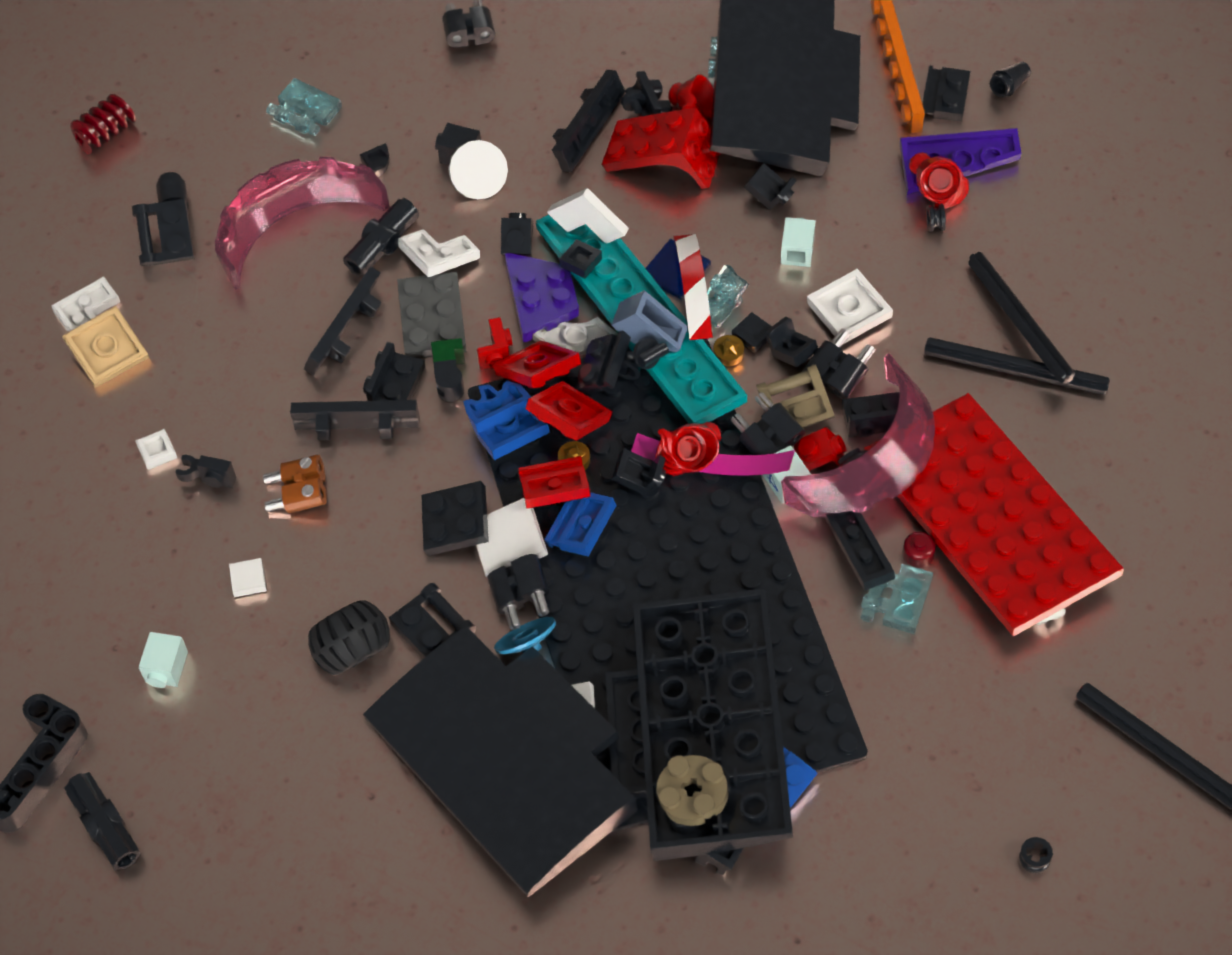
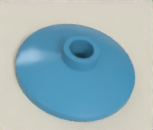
[494,617,556,654]

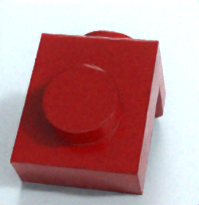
[477,317,513,370]
[794,427,847,471]

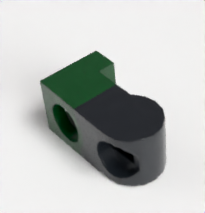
[431,338,465,402]

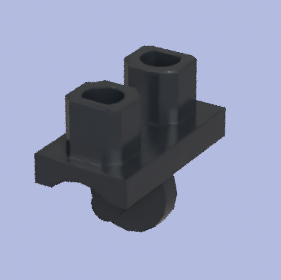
[621,71,672,117]

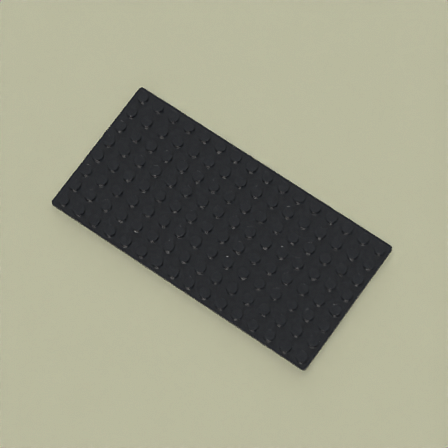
[468,339,868,832]

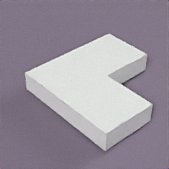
[547,188,629,244]
[398,229,480,277]
[51,277,120,332]

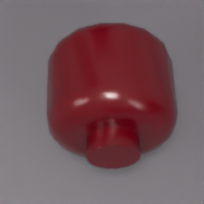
[902,532,936,568]

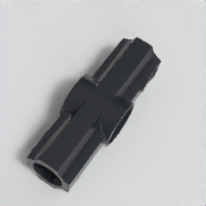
[343,197,419,277]
[64,772,141,871]

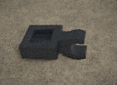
[175,455,236,488]

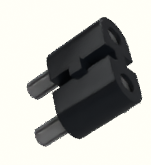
[442,0,495,48]
[802,328,875,399]
[731,392,806,455]
[487,554,549,630]

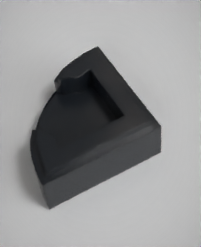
[360,143,390,180]

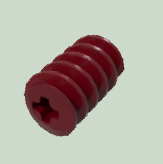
[70,94,136,155]

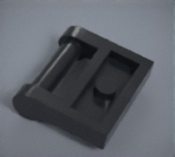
[132,199,195,266]
[389,583,476,659]

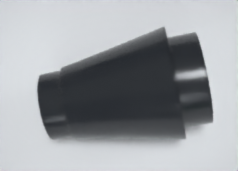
[990,62,1031,97]

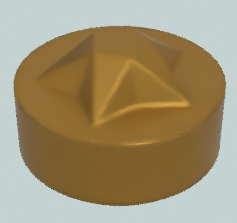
[713,335,744,366]
[558,441,590,470]

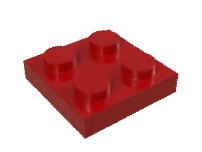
[493,340,581,389]
[525,381,613,441]

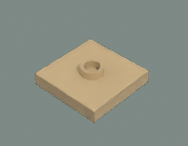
[62,306,149,388]

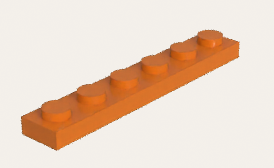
[871,0,925,133]

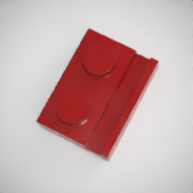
[518,456,590,509]

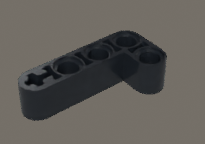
[0,694,88,833]

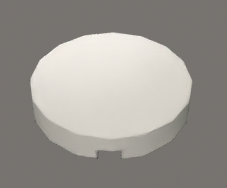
[448,140,508,199]

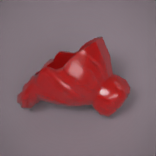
[668,74,714,127]
[909,152,969,209]
[655,422,721,476]

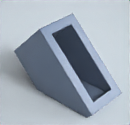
[611,290,688,352]

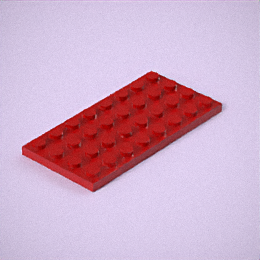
[863,393,1124,636]

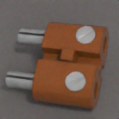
[263,454,327,513]

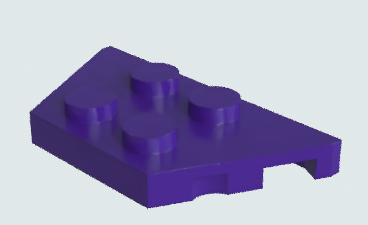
[505,253,579,342]

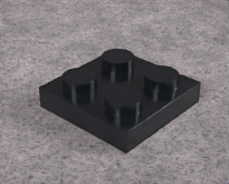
[421,481,489,556]

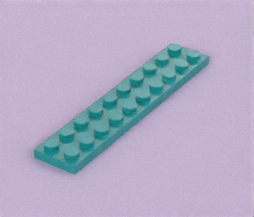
[536,215,747,424]

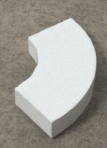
[532,317,619,355]

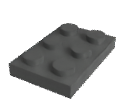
[397,272,467,358]

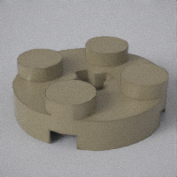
[656,755,728,826]

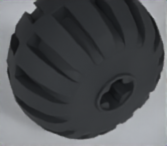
[308,600,390,675]

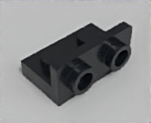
[363,342,425,401]
[842,391,913,437]

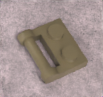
[756,364,835,428]

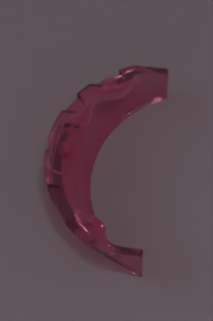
[215,157,390,290]
[781,353,935,517]

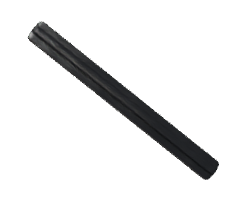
[968,252,1075,385]
[924,337,1110,395]
[1076,683,1232,810]

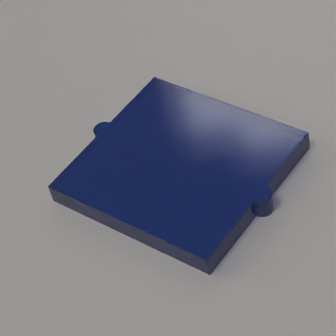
[645,239,711,300]

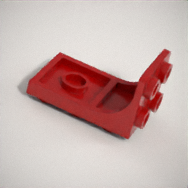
[601,107,721,189]

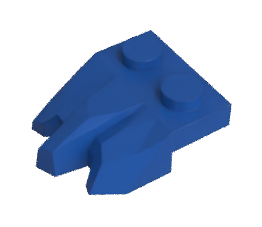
[463,381,550,460]

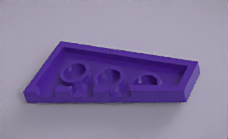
[899,128,1022,195]

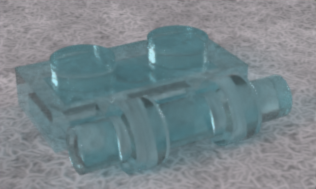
[266,78,342,136]
[860,562,934,634]

